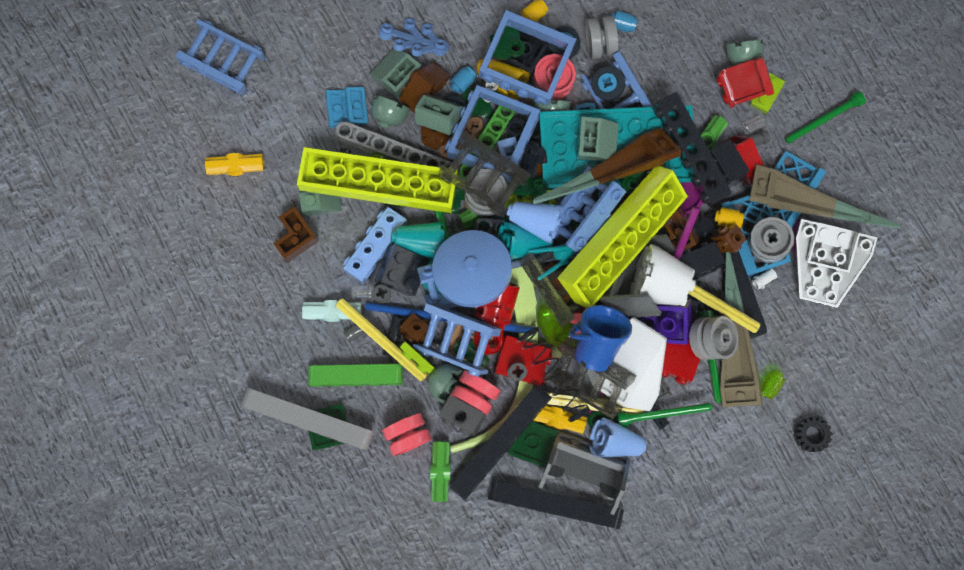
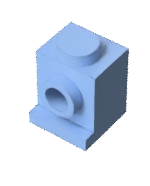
[497,137,522,168]

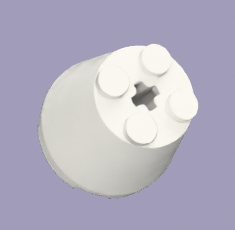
[630,244,696,306]

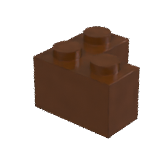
[399,62,450,113]
[664,206,700,251]
[273,207,319,263]

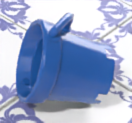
[569,305,632,372]

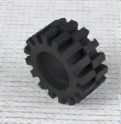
[794,416,833,453]

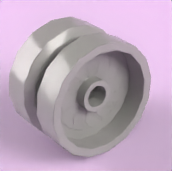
[585,16,619,60]
[464,169,508,217]
[749,217,794,263]
[689,316,738,360]

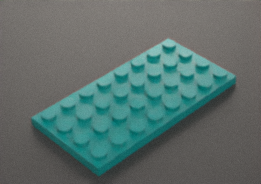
[539,105,695,189]

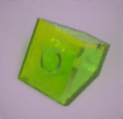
[537,305,577,352]

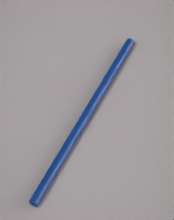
[365,302,535,334]

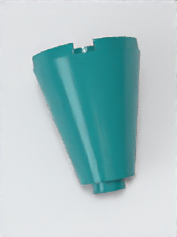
[497,221,553,260]
[391,222,445,259]

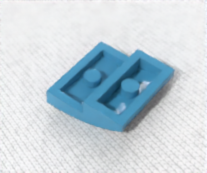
[325,87,368,128]

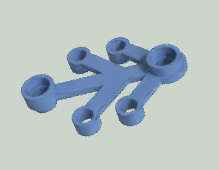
[378,18,449,56]

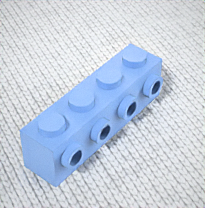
[343,207,407,285]

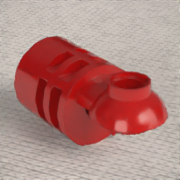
[474,282,520,355]

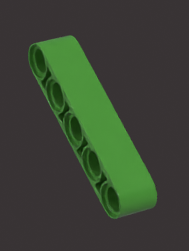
[458,105,515,185]
[308,364,403,387]

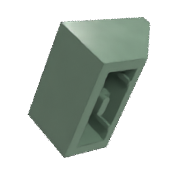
[369,49,421,99]
[415,95,464,135]
[577,117,618,161]

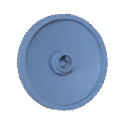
[432,230,512,307]

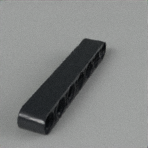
[704,213,767,339]
[450,385,552,500]
[487,480,624,530]

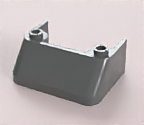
[599,234,676,317]
[539,432,631,515]

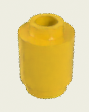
[521,0,548,22]
[715,207,744,229]

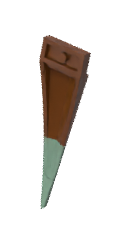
[533,128,681,204]

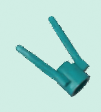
[527,244,574,280]

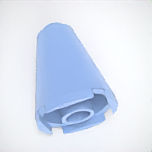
[507,201,564,244]
[590,418,646,457]

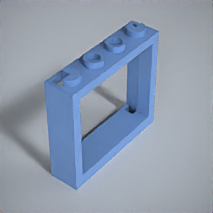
[479,10,576,105]
[445,85,540,183]

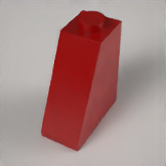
[721,134,764,186]

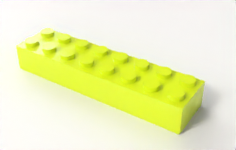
[297,147,458,213]
[558,166,688,308]

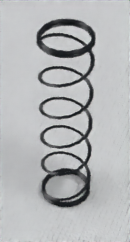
[517,326,590,423]

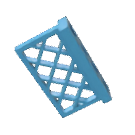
[747,151,827,228]
[721,195,791,277]

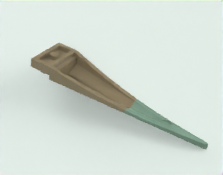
[749,165,901,229]
[720,252,763,407]

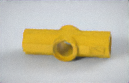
[205,153,265,176]
[533,406,587,434]

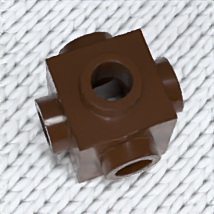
[421,126,448,151]
[710,224,746,253]
[400,313,429,345]

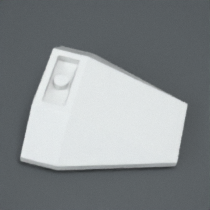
[796,219,877,307]
[585,317,667,411]

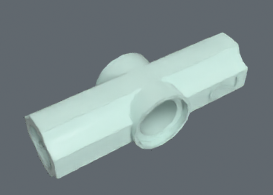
[302,300,362,322]

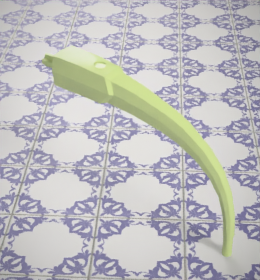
[450,257,538,453]

